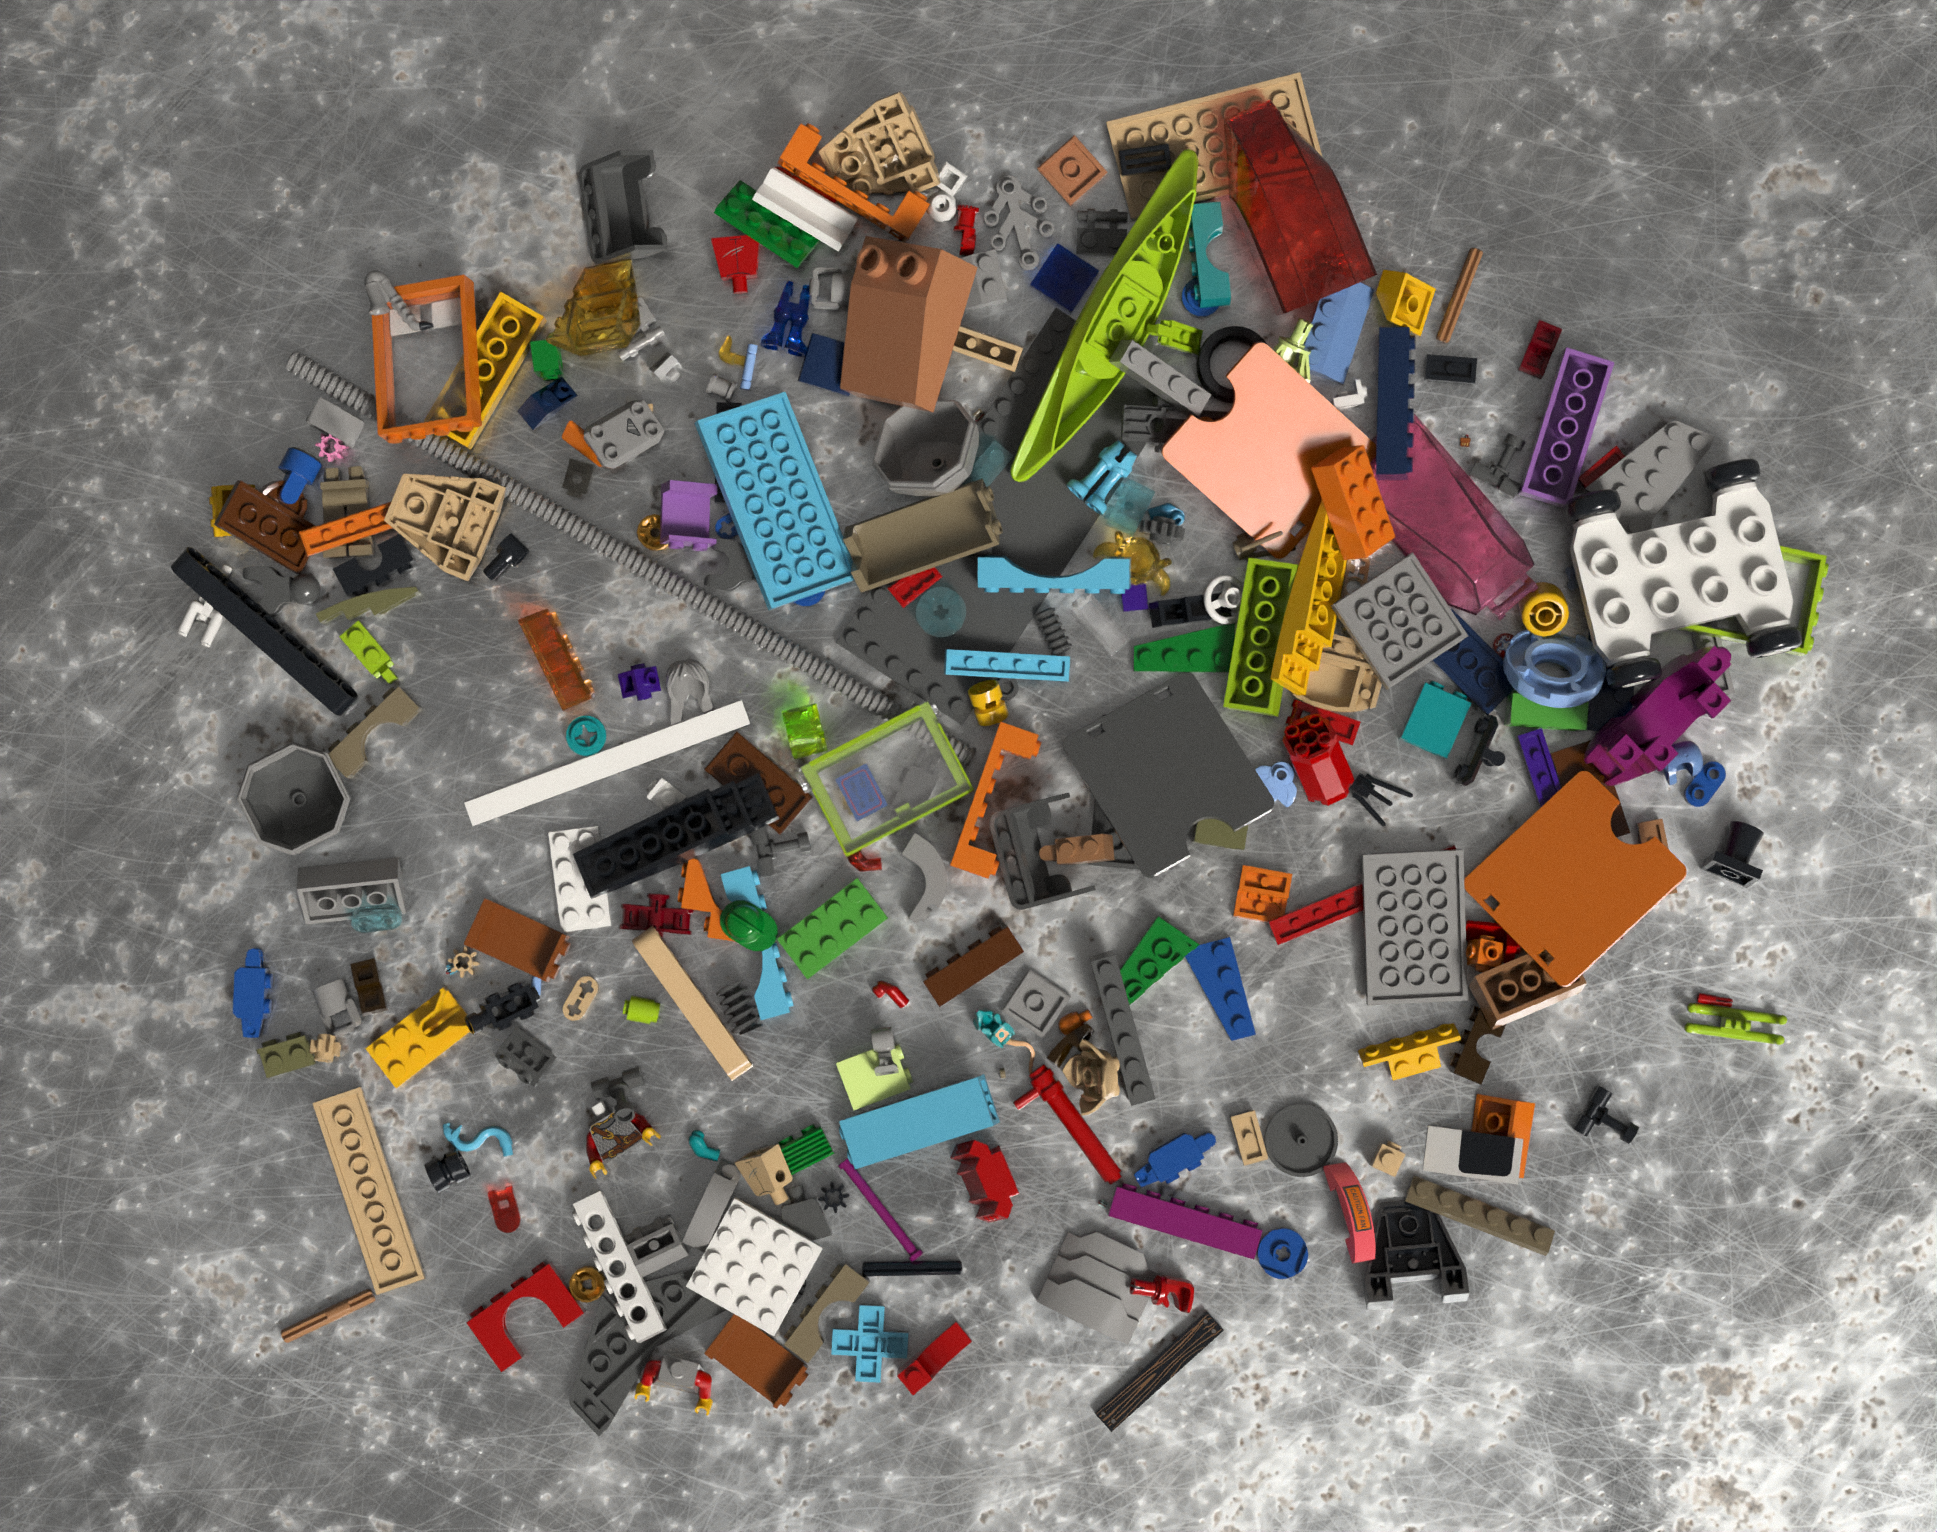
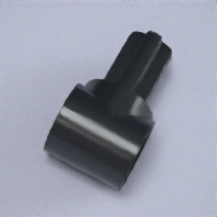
[483,533,530,581]

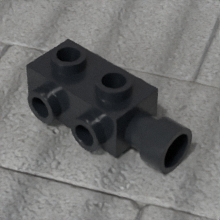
[464,982,540,1035]

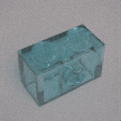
[1103,478,1155,539]

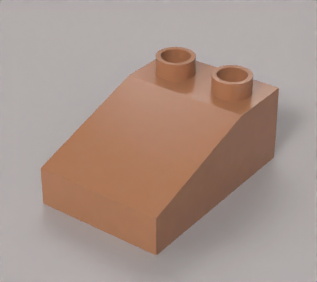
[840,236,978,412]

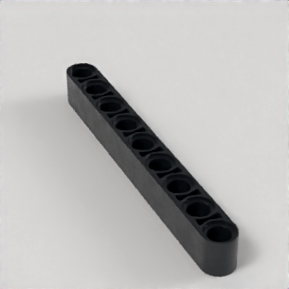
[171,547,358,716]

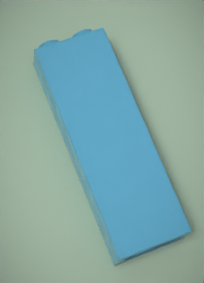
[839,1074,1000,1169]

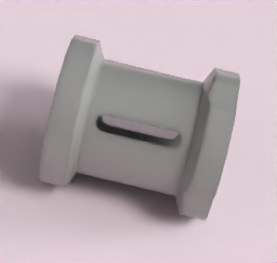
[706,372,738,402]

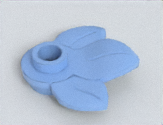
[1255,761,1297,807]

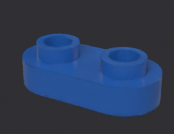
[1684,762,1726,807]

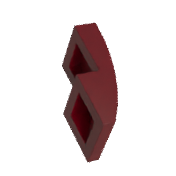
[1518,320,1562,379]

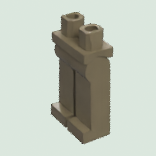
[320,466,376,559]

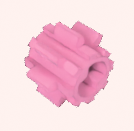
[315,433,349,462]

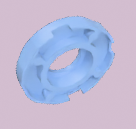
[1503,630,1606,708]

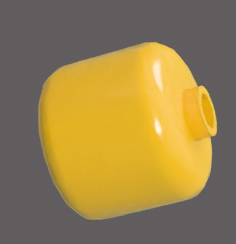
[1518,582,1569,637]

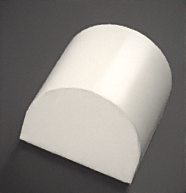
[937,162,967,197]

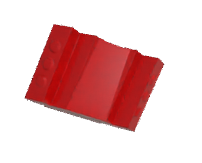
[950,1140,1019,1223]

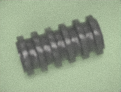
[1034,607,1072,656]

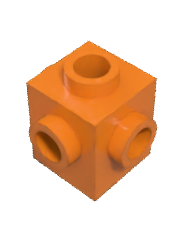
[1466,935,1504,972]

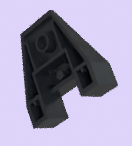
[1363,1200,1469,1310]

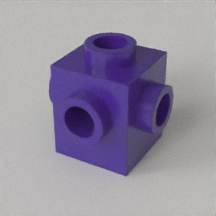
[618,663,661,701]

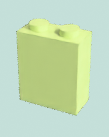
[836,1044,914,1110]

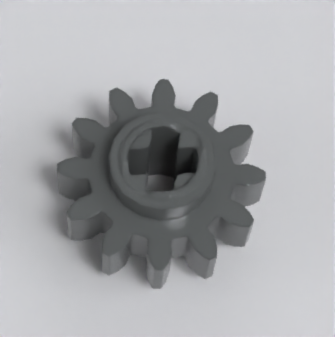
[1139,516,1185,544]

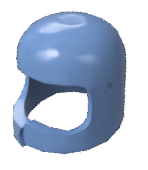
[1663,741,1703,786]

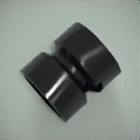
[424,1148,471,1193]

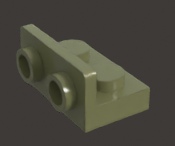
[256,1032,317,1078]

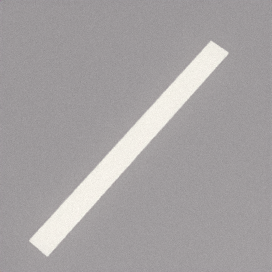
[464,700,750,826]

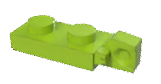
[1146,320,1203,355]
[339,620,398,684]

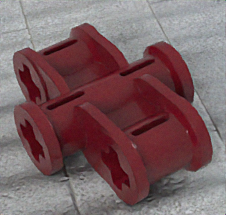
[619,893,694,943]

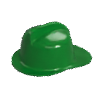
[720,900,778,951]

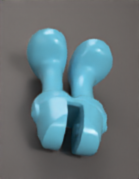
[1066,440,1137,515]

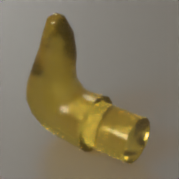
[718,336,746,366]

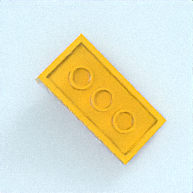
[365,987,470,1088]

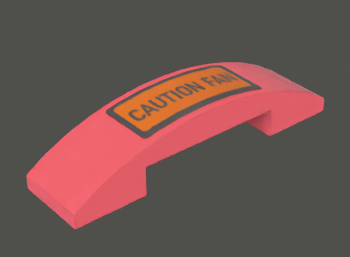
[1323,1162,1376,1264]

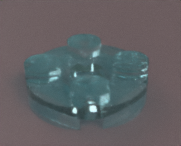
[916,587,966,638]

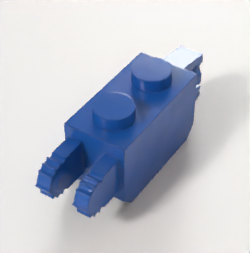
[233,947,273,1038]
[1134,1132,1217,1187]

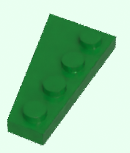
[1133,623,1235,673]
[1120,915,1200,1005]

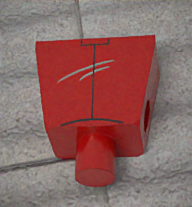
[711,235,760,294]

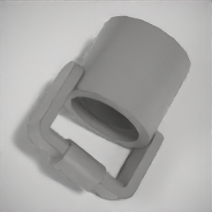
[809,267,854,309]
[312,978,361,1036]

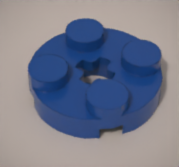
[1257,1228,1308,1279]

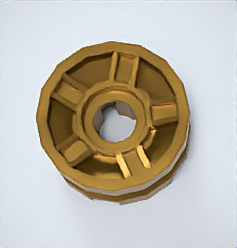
[637,514,669,551]
[569,1266,606,1302]

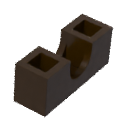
[1449,1005,1506,1085]

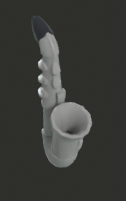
[364,270,434,331]

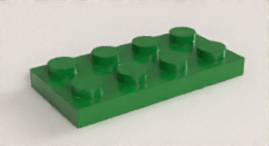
[714,180,820,268]

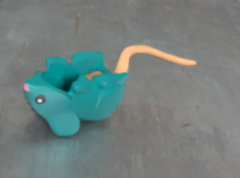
[973,1008,1035,1074]

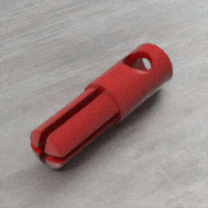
[1696,993,1733,1007]

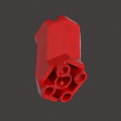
[1282,714,1354,806]

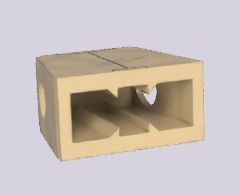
[734,1144,793,1205]

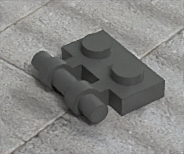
[1076,208,1128,255]

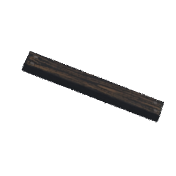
[1094,1311,1224,1432]

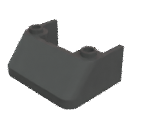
[989,793,1096,910]

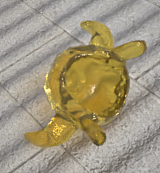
[1093,531,1172,596]

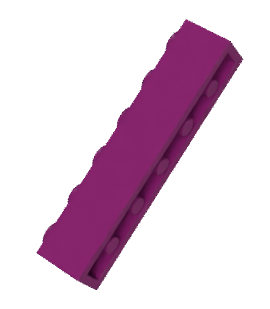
[1108,1183,1263,1260]

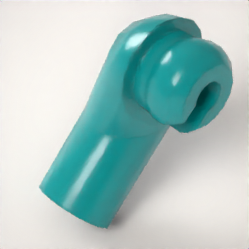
[688,1130,721,1162]

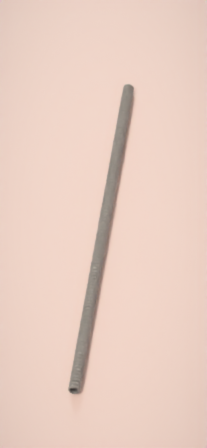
[286,351,976,768]

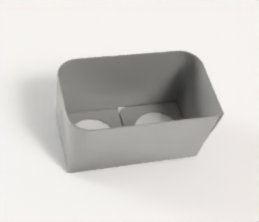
[305,396,365,449]

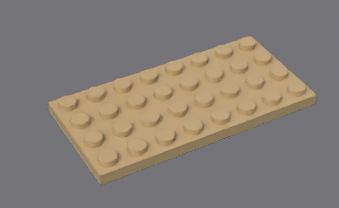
[1106,72,1325,220]

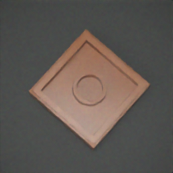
[1037,135,1108,207]

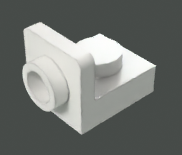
[1331,378,1368,410]
[646,778,687,810]

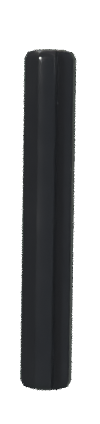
[862,1261,962,1276]

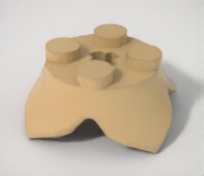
[1062,1039,1120,1116]

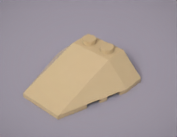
[384,474,506,581]

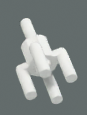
[177,565,232,648]

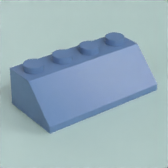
[1296,270,1375,385]

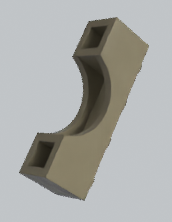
[328,686,422,779]
[783,1262,870,1363]

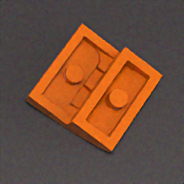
[1233,865,1292,923]

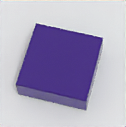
[1121,584,1148,612]

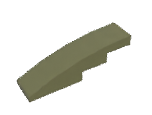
[316,587,421,624]

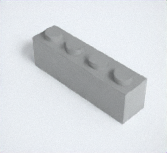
[1108,340,1211,416]

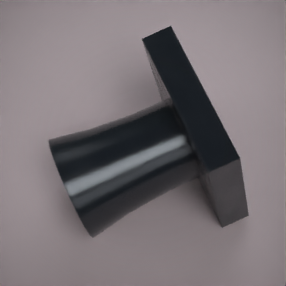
[1701,821,1764,888]

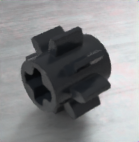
[818,1181,850,1213]

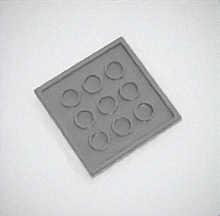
[1331,552,1468,690]

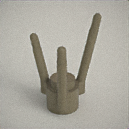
[1232,531,1296,561]

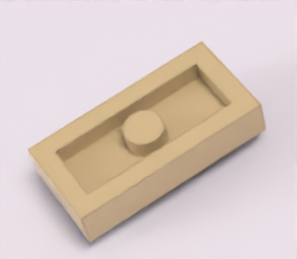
[1230,1110,1268,1166]

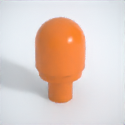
[1058,1009,1093,1035]

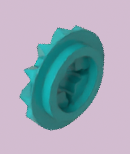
[566,716,606,756]

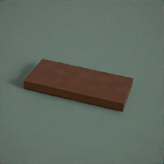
[704,731,813,835]
[1550,740,1630,837]

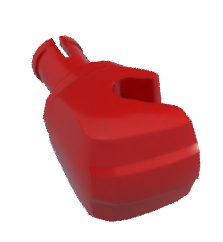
[1130,1275,1194,1313]

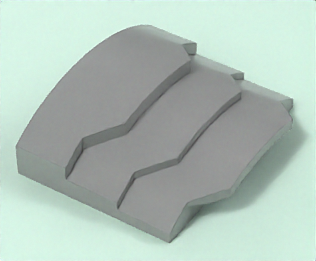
[1036,1231,1160,1344]

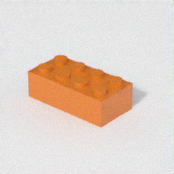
[1311,445,1395,560]

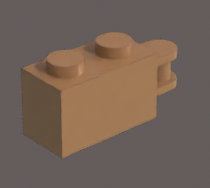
[1039,834,1115,865]

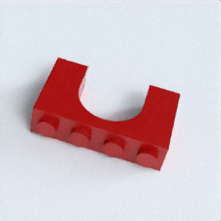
[466,1261,586,1372]

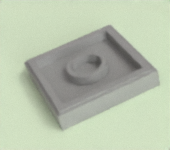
[1001,969,1071,1039]

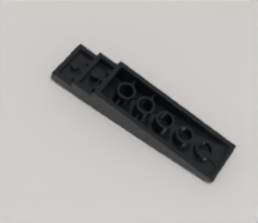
[573,773,780,899]

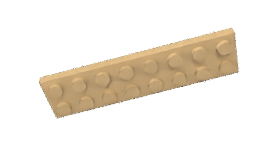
[313,1087,426,1295]

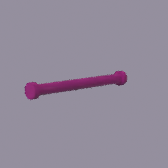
[838,1158,923,1262]

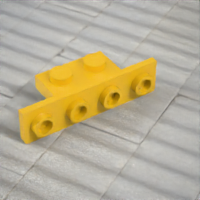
[1358,1023,1461,1081]

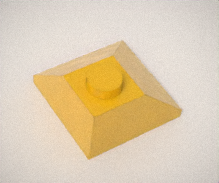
[1376,269,1436,336]

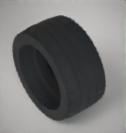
[1196,326,1267,403]

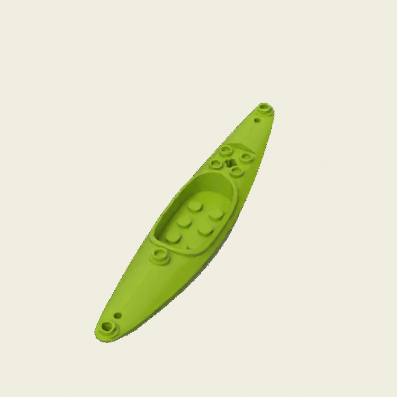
[1010,149,1199,482]

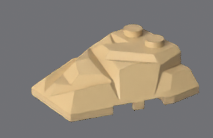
[818,91,941,196]

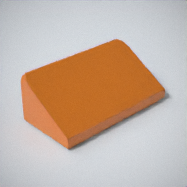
[562,420,602,467]

